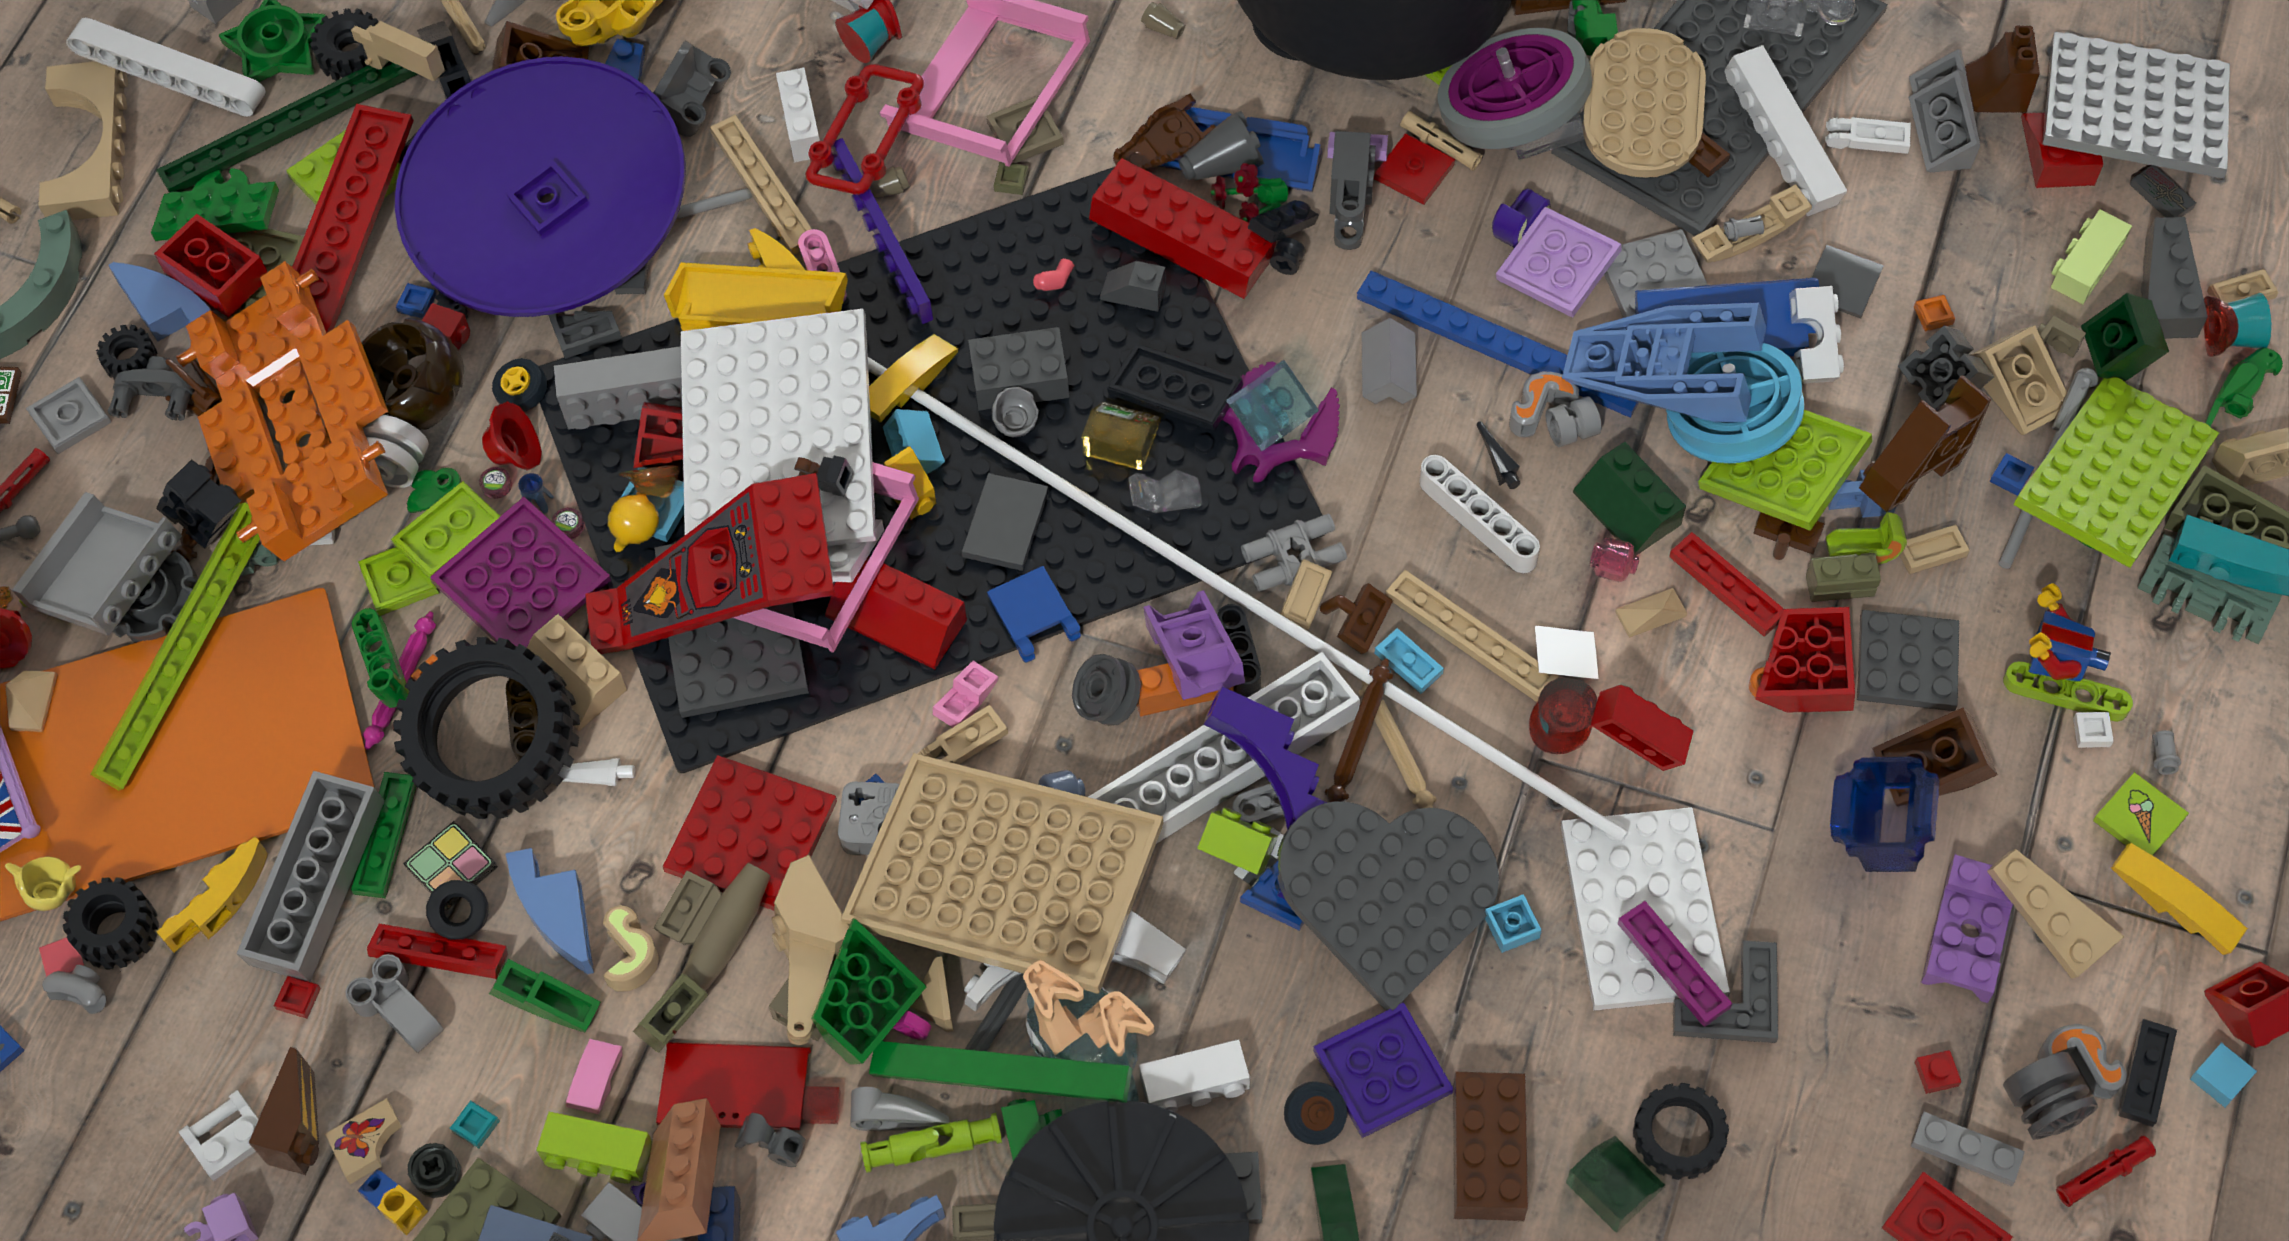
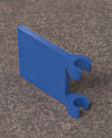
[987,566,1081,663]

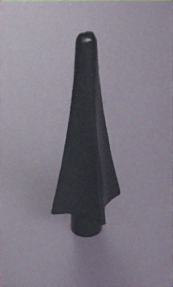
[1477,421,1520,489]

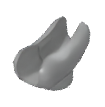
[42,965,107,1014]

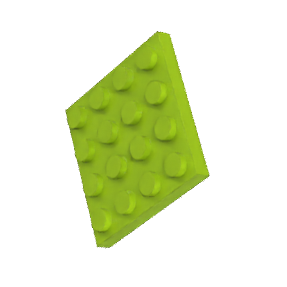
[1698,410,1873,530]

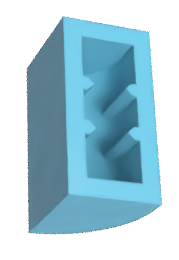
[883,409,945,474]

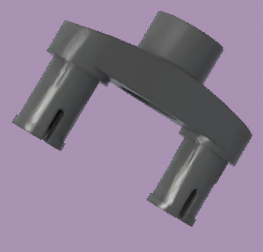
[108,356,195,421]

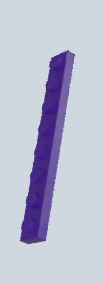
[832,138,934,324]

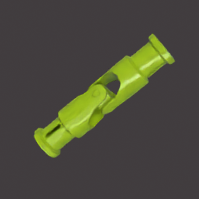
[860,1113,1002,1173]

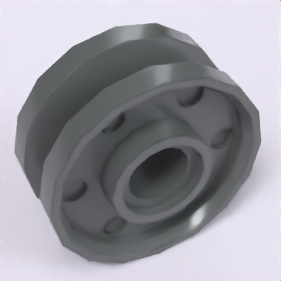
[1072,654,1141,726]

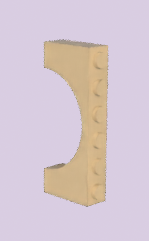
[38,61,128,220]

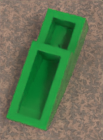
[489,959,601,1033]

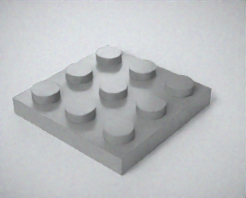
[1604,229,1708,318]

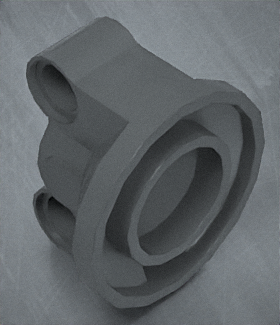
[653,40,731,137]

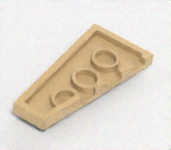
[1987,849,2124,978]

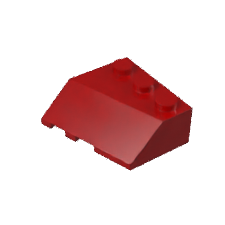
[1755,607,1855,713]

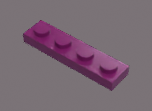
[1617,900,1732,1027]

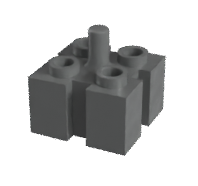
[1898,326,1994,411]

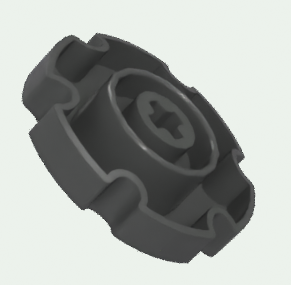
[112,551,198,643]

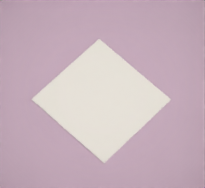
[1535,626,1599,679]

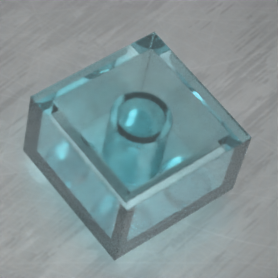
[1226,360,1319,451]

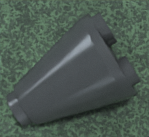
[1178,111,1264,181]

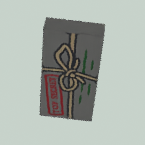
[2130,165,2196,217]

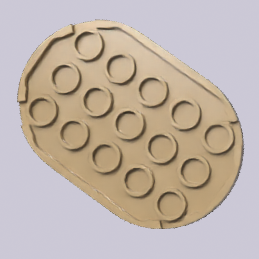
[1583,28,1706,178]

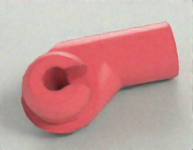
[1033,259,1074,291]

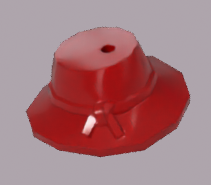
[482,401,542,471]

